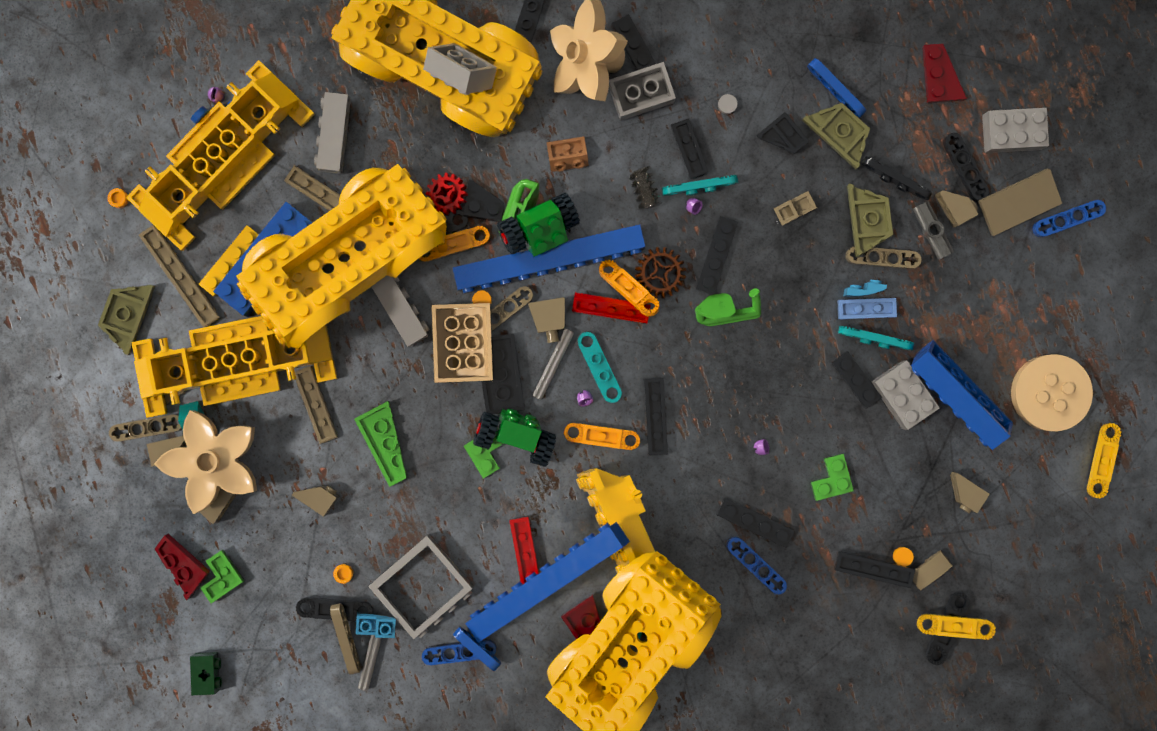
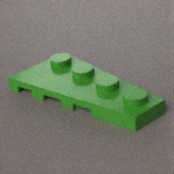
[354,401,408,487]

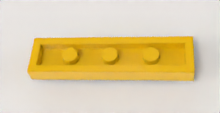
[199,225,259,297]

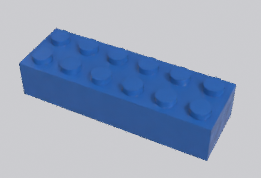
[213,202,313,317]
[911,340,1013,450]

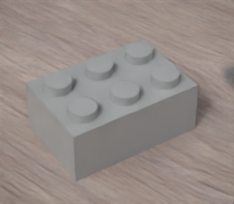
[423,43,497,95]
[609,62,676,121]
[982,108,1049,153]
[871,360,939,430]

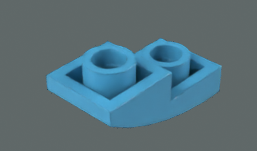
[843,280,887,297]
[356,613,396,638]

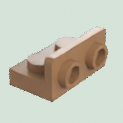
[546,136,589,172]

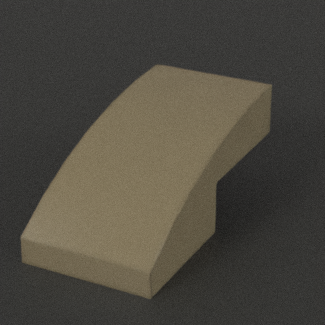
[774,191,817,226]
[913,550,953,590]

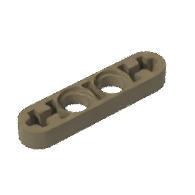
[845,247,922,269]
[490,286,533,332]
[109,414,182,441]
[330,603,361,675]

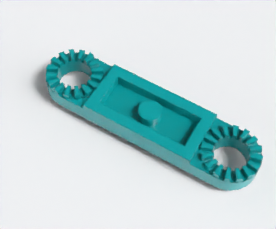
[662,175,739,196]
[838,326,914,351]
[578,332,622,403]

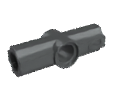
[913,201,954,260]

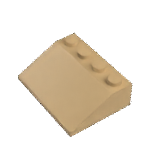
[432,303,493,383]

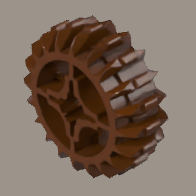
[635,247,686,299]

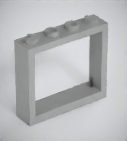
[368,534,474,639]

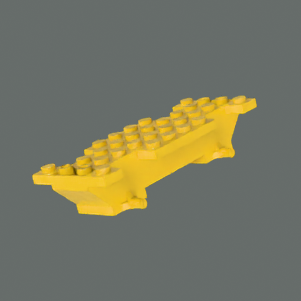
[126,60,315,251]
[131,316,337,418]
[576,468,655,640]

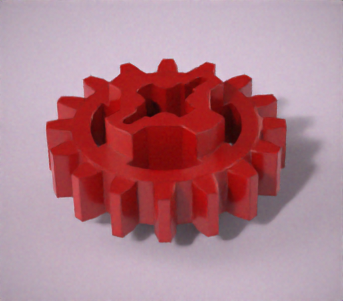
[425,173,468,215]

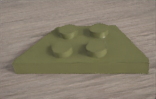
[802,103,870,169]
[847,184,893,257]
[98,285,155,355]

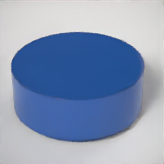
[190,106,209,125]

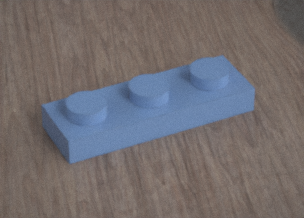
[837,298,897,320]

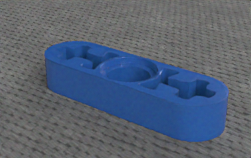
[453,626,502,671]

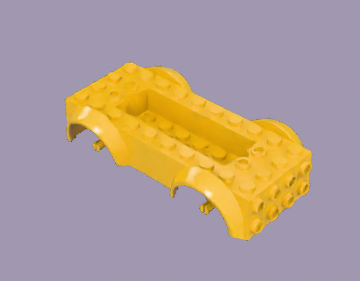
[331,0,543,137]
[236,164,447,348]
[545,551,721,731]

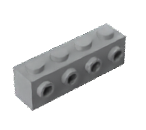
[314,92,351,174]
[371,276,430,347]

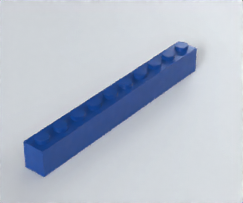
[453,225,645,294]
[465,522,630,643]

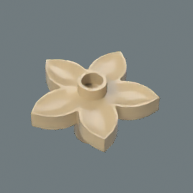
[550,0,628,101]
[154,410,257,514]

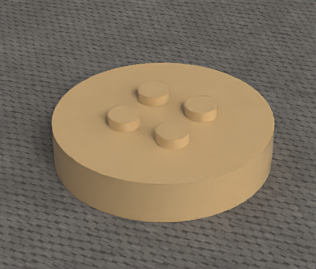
[1011,354,1093,431]

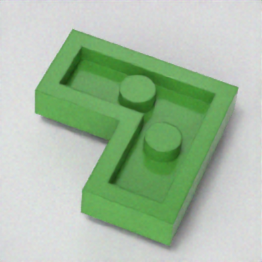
[464,437,504,479]
[811,454,854,501]
[201,550,244,603]

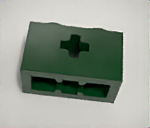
[190,652,222,696]

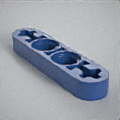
[807,58,866,118]
[1032,200,1106,238]
[727,537,787,595]
[422,639,497,665]

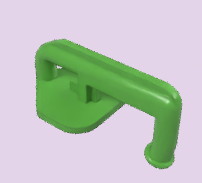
[499,179,539,233]
[695,288,761,326]

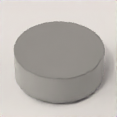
[718,94,737,114]

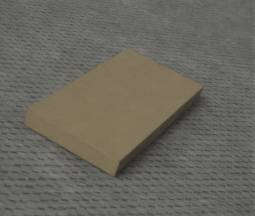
[978,168,1062,236]

